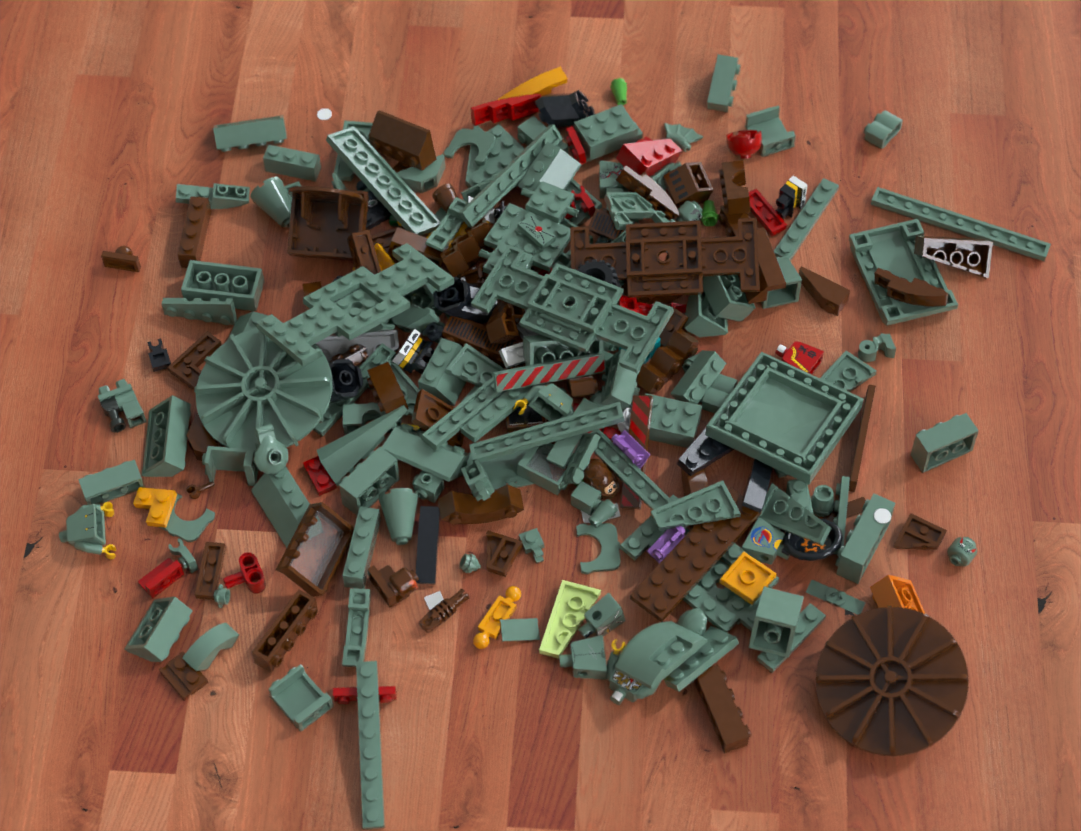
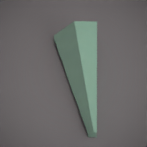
[316,405,409,486]

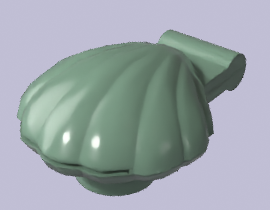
[254,424,289,474]
[676,608,707,636]

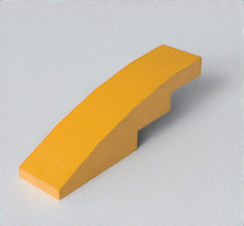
[497,66,568,100]

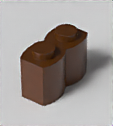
[567,375,598,398]

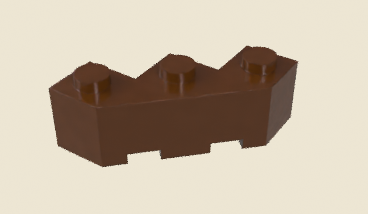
[441,217,491,277]
[486,299,525,344]
[636,330,700,393]

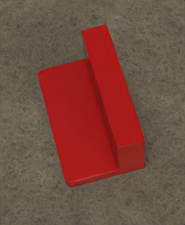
[138,558,184,599]

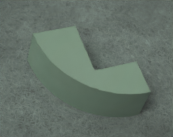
[183,623,240,671]

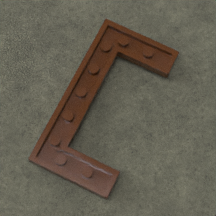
[168,331,222,390]

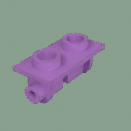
[611,430,650,469]
[647,526,686,564]

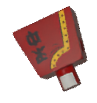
[775,341,824,375]

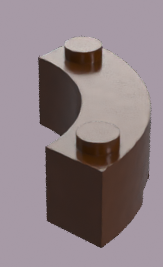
[438,484,524,525]

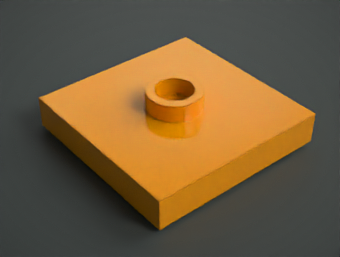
[719,552,777,605]

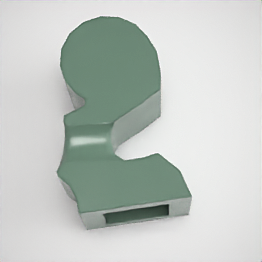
[858,333,896,362]

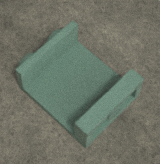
[745,105,796,157]
[202,446,259,486]

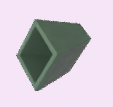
[761,256,802,309]

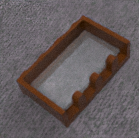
[275,502,354,597]

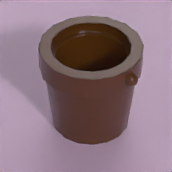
[432,184,458,213]

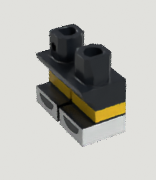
[775,176,807,219]
[392,329,434,374]

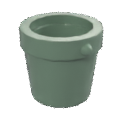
[810,485,835,517]

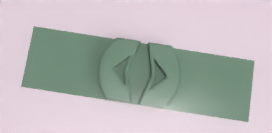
[806,580,866,615]

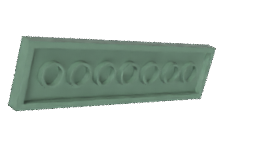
[326,127,441,236]

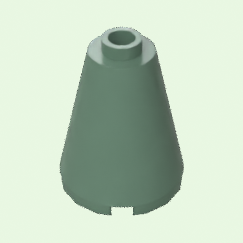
[250,177,291,228]
[379,488,418,545]

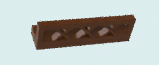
[347,230,381,275]

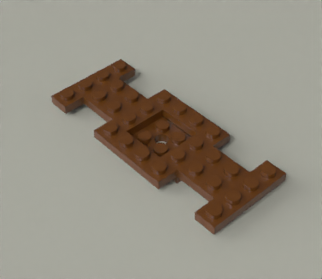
[570,218,760,298]

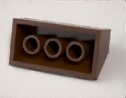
[368,110,437,171]

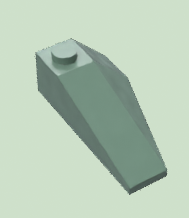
[685,290,728,337]

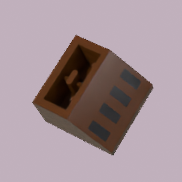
[663,162,713,206]

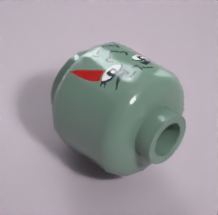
[947,537,977,567]

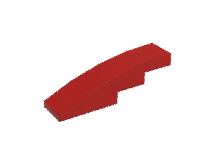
[471,94,541,126]

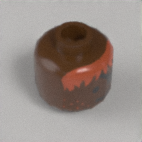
[388,568,419,598]

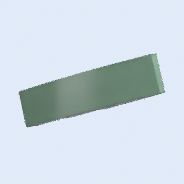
[546,398,601,469]

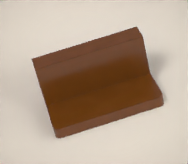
[367,565,410,608]

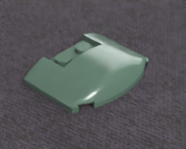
[615,621,707,689]

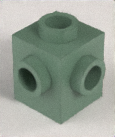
[412,470,444,503]

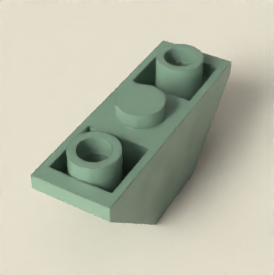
[397,154,446,193]
[392,304,440,333]

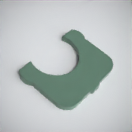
[444,129,496,164]
[159,493,215,542]
[576,523,621,574]

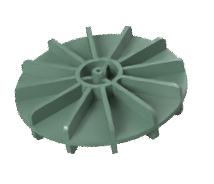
[194,328,333,451]

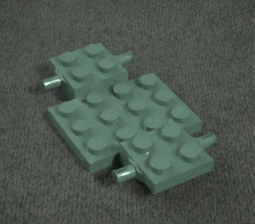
[478,181,579,274]

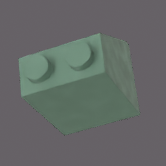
[749,587,804,658]

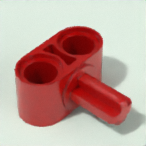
[223,552,266,594]

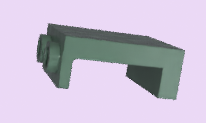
[268,665,333,732]

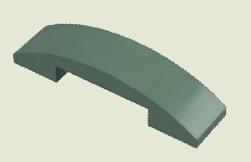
[426,197,468,252]
[342,588,370,667]

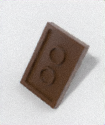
[411,389,464,447]

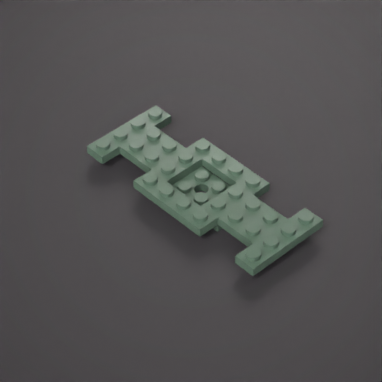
[256,243,454,366]
[471,244,674,373]
[620,494,826,673]

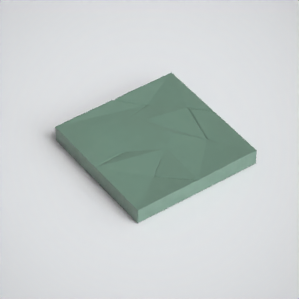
[705,352,864,485]

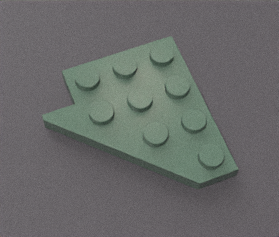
[465,124,525,188]

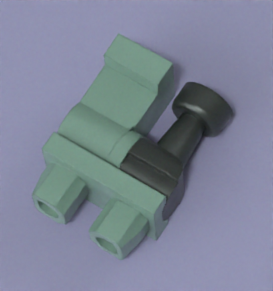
[98,379,146,433]

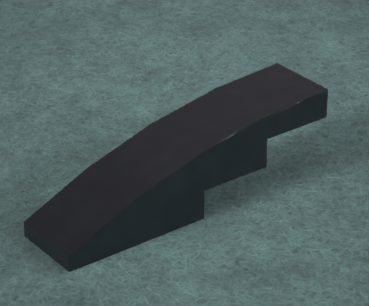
[742,459,772,513]
[416,506,440,584]

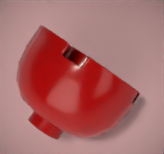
[726,130,762,159]

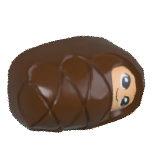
[583,459,620,499]

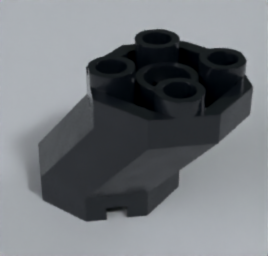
[535,90,595,129]
[433,277,498,324]
[329,359,364,404]

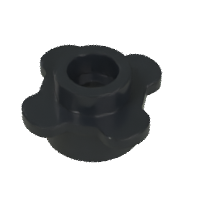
[422,322,444,341]

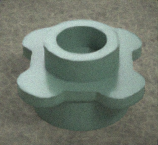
[214,584,230,608]

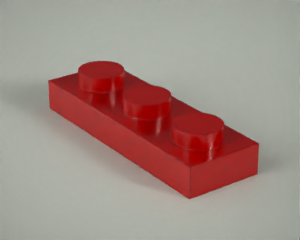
[749,188,787,236]
[333,686,397,704]

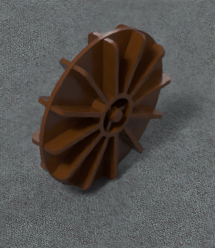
[816,606,969,757]

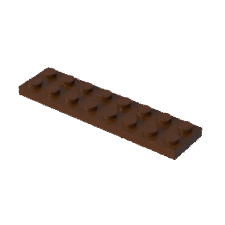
[630,487,762,622]

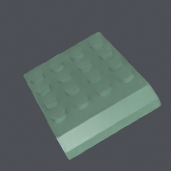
[849,219,958,325]

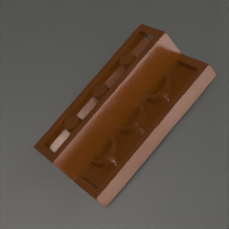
[738,228,786,304]

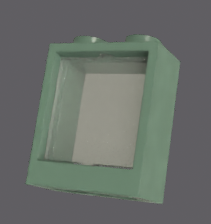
[517,443,573,495]

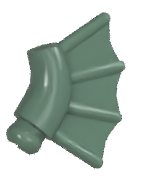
[664,123,703,152]

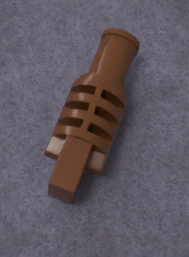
[419,589,469,632]

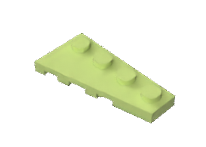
[539,580,601,659]

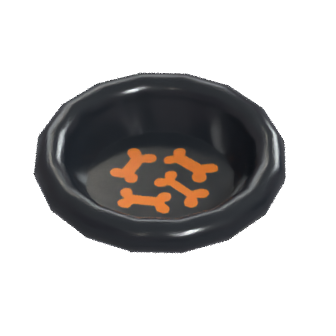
[783,519,843,561]

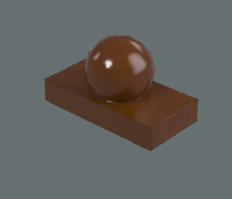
[101,246,141,272]

